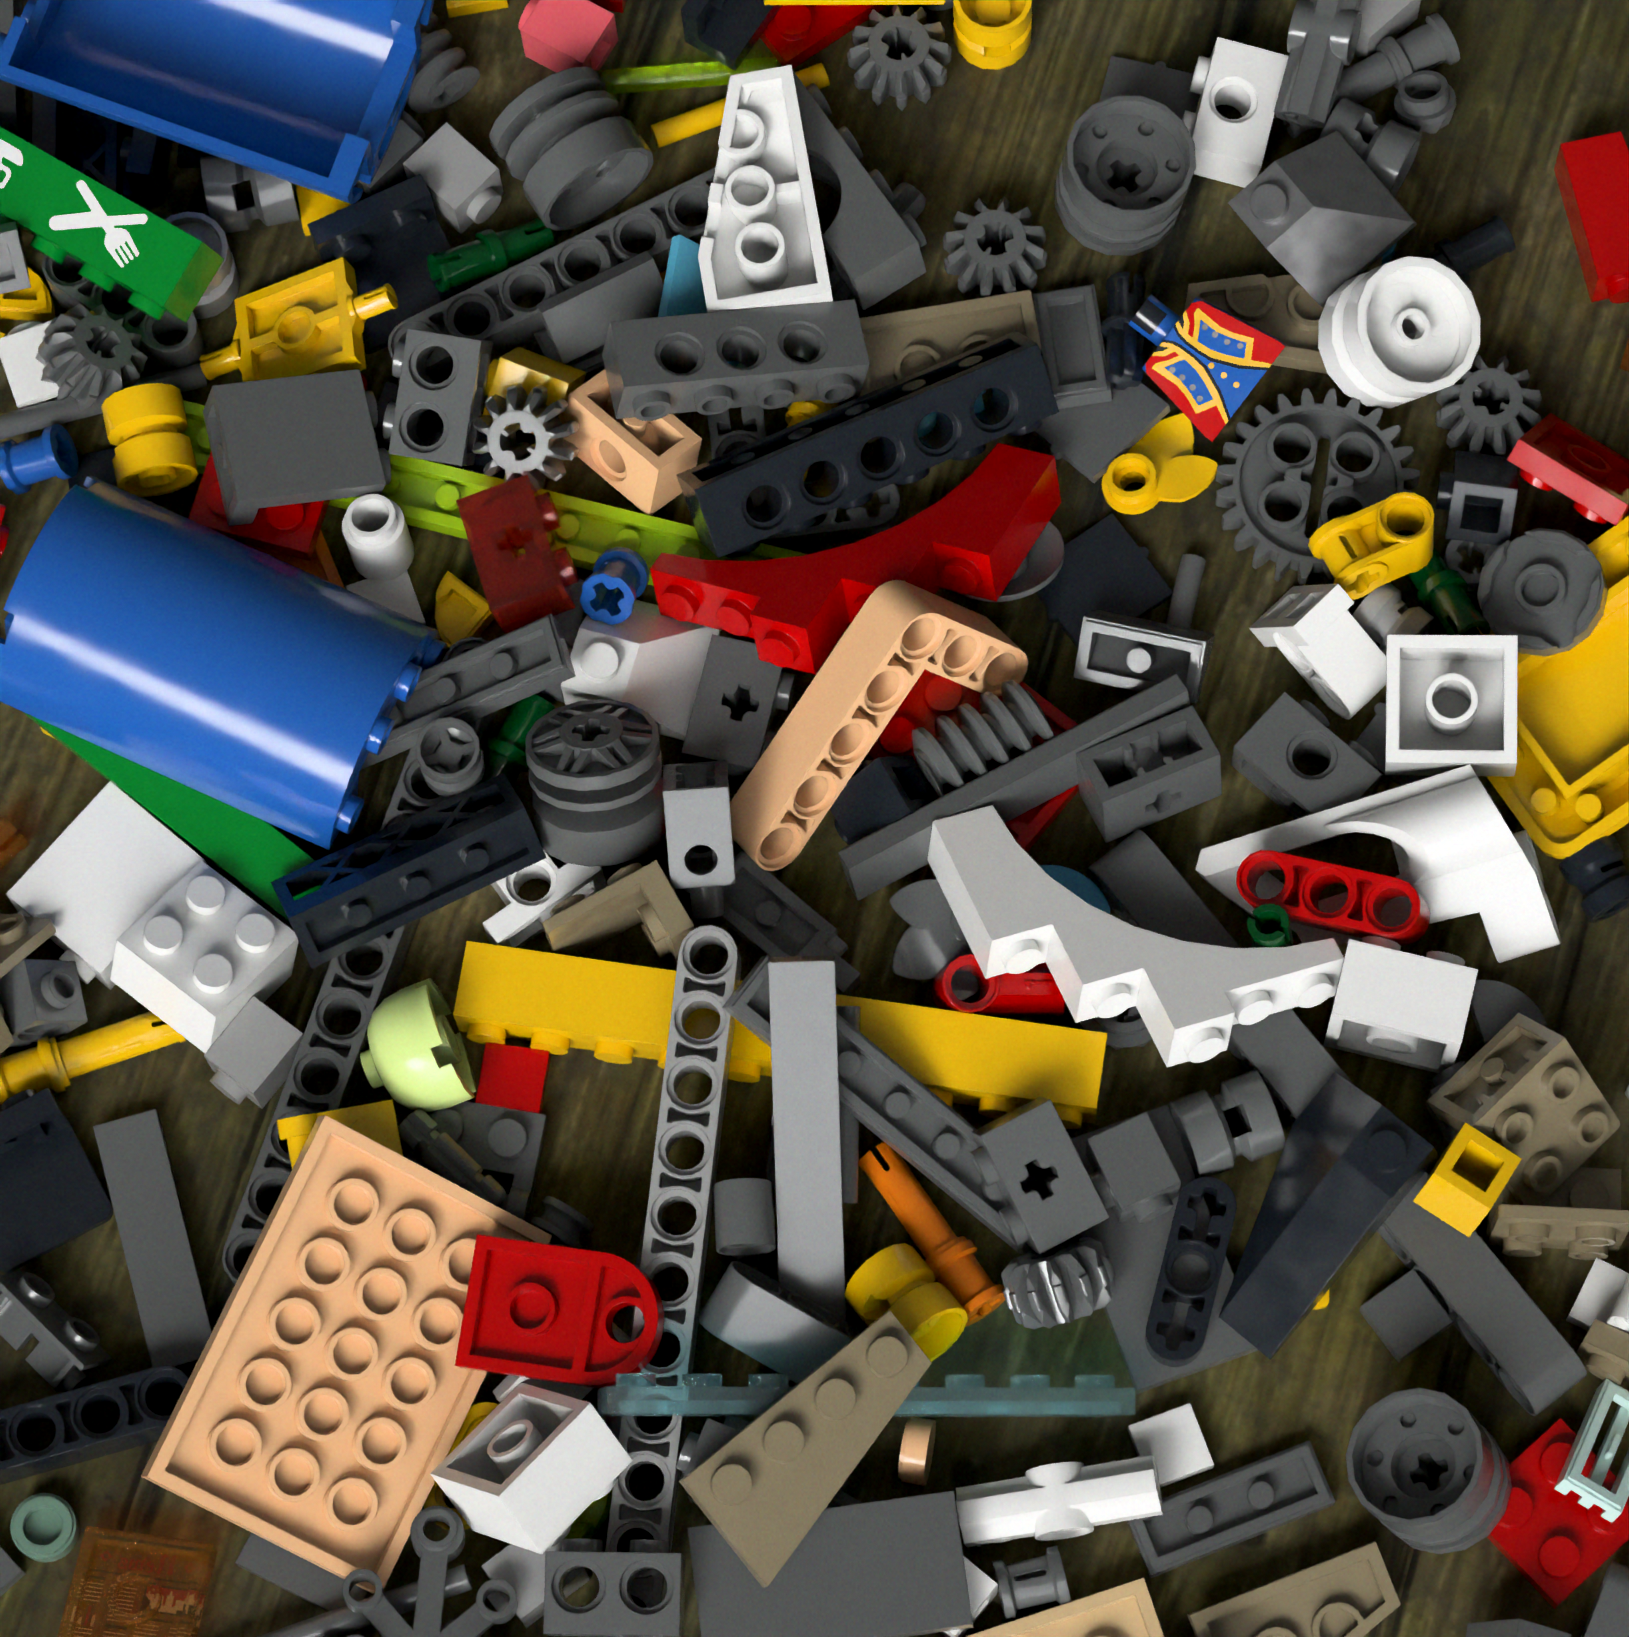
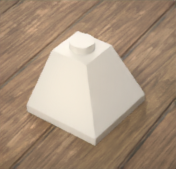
[561,600,722,741]

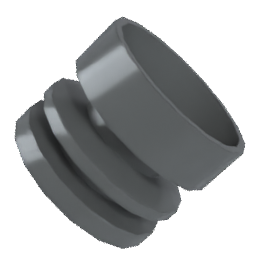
[489,66,654,231]
[1054,96,1196,256]
[526,699,666,867]
[1346,1388,1512,1554]

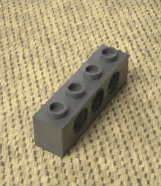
[602,299,870,421]

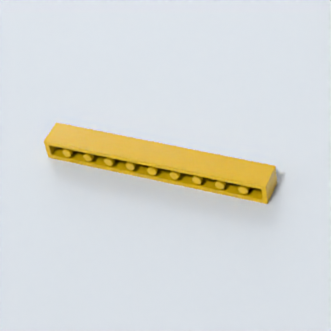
[453,941,1108,1129]

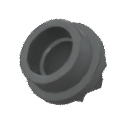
[1394,70,1456,134]

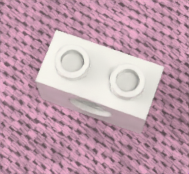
[1182,37,1289,188]

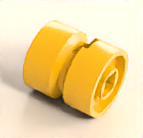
[953,0,1032,70]
[101,383,198,497]
[845,1243,968,1362]

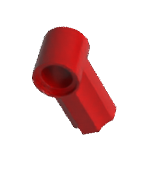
[932,954,1065,1015]

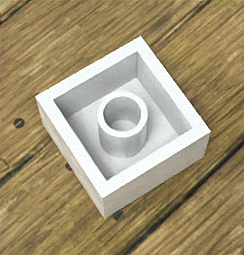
[1385,635,1518,776]
[110,860,299,1053]
[1323,936,1478,1073]
[430,1382,633,1554]

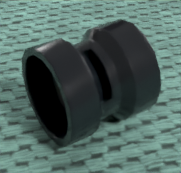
[1558,835,1629,923]

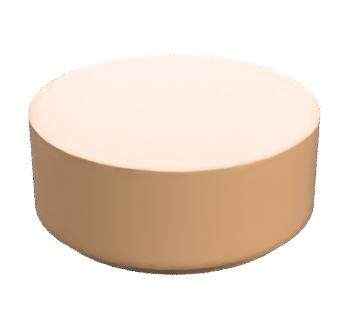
[898,1416,936,1486]

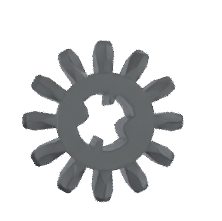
[847,5,952,111]
[943,196,1047,298]
[35,303,148,412]
[1435,354,1542,457]
[472,383,579,491]
[1001,1236,1117,1329]

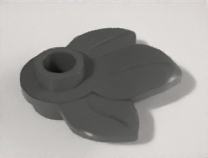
[889,879,980,1000]

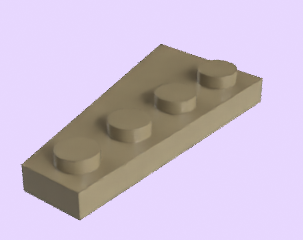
[679,1310,932,1588]

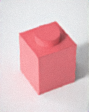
[518,0,618,73]

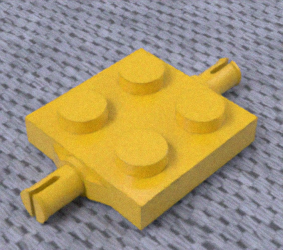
[199,257,398,382]

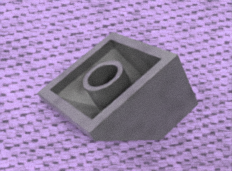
[1228,131,1417,307]

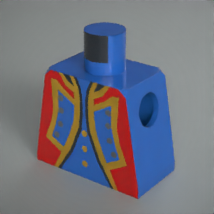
[1128,295,1286,442]

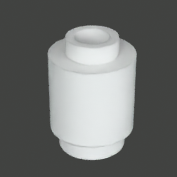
[342,494,414,581]

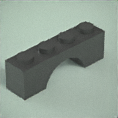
[792,69,927,310]

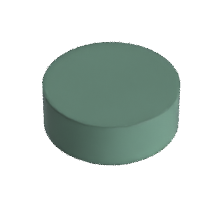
[10,1493,80,1562]

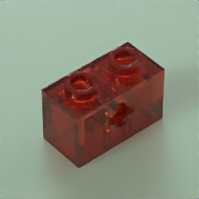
[456,475,579,633]

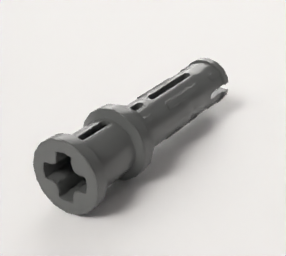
[1281,12,1460,139]

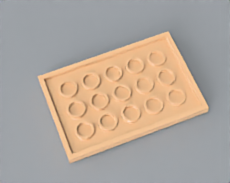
[141,1115,552,1594]

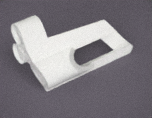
[1196,764,1561,963]

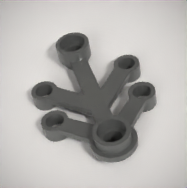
[342,1506,518,1637]

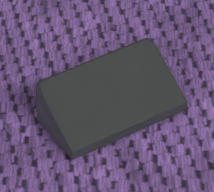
[1073,610,1215,703]

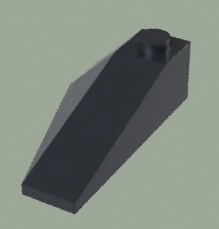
[1219,1072,1438,1360]

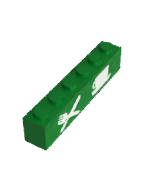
[0,127,224,323]

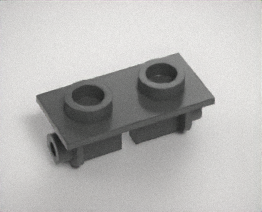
[0,1270,113,1392]

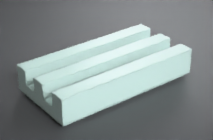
[1554,1378,1629,1523]

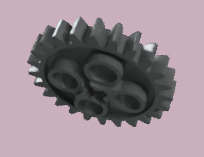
[1215,388,1420,586]

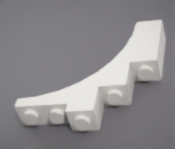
[927,805,1344,1067]

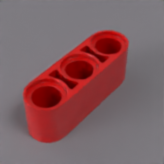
[1236,850,1430,946]

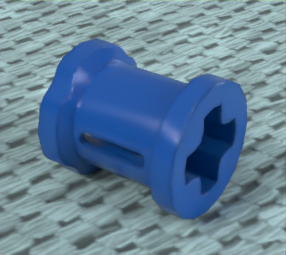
[0,424,79,495]
[580,547,649,625]

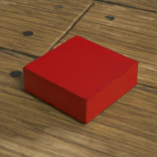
[475,1042,551,1114]

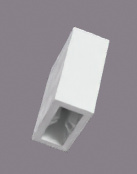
[6,781,206,990]

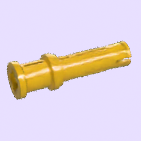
[0,1011,186,1105]

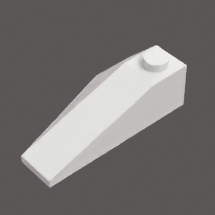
[698,65,833,313]

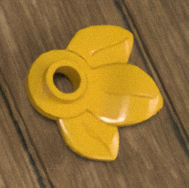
[1102,413,1218,515]

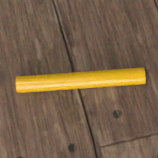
[650,63,830,148]

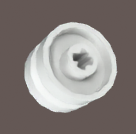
[1318,256,1481,408]

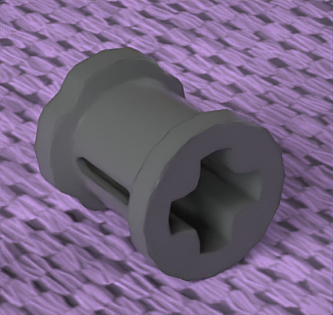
[992,1546,1071,1620]

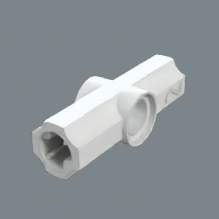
[956,1455,1163,1547]

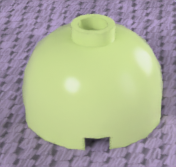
[360,978,476,1112]

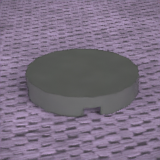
[1477,528,1608,657]

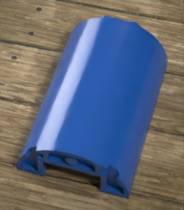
[0,0,434,204]
[0,476,447,850]

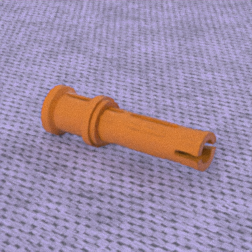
[858,1142,1005,1327]

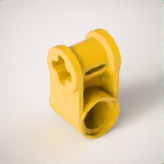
[1308,492,1434,600]

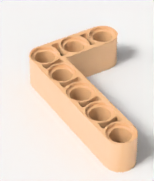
[730,580,1028,871]

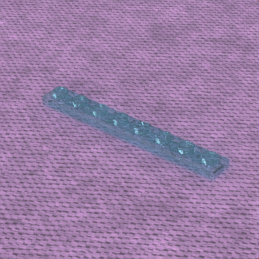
[598,1373,1136,1417]

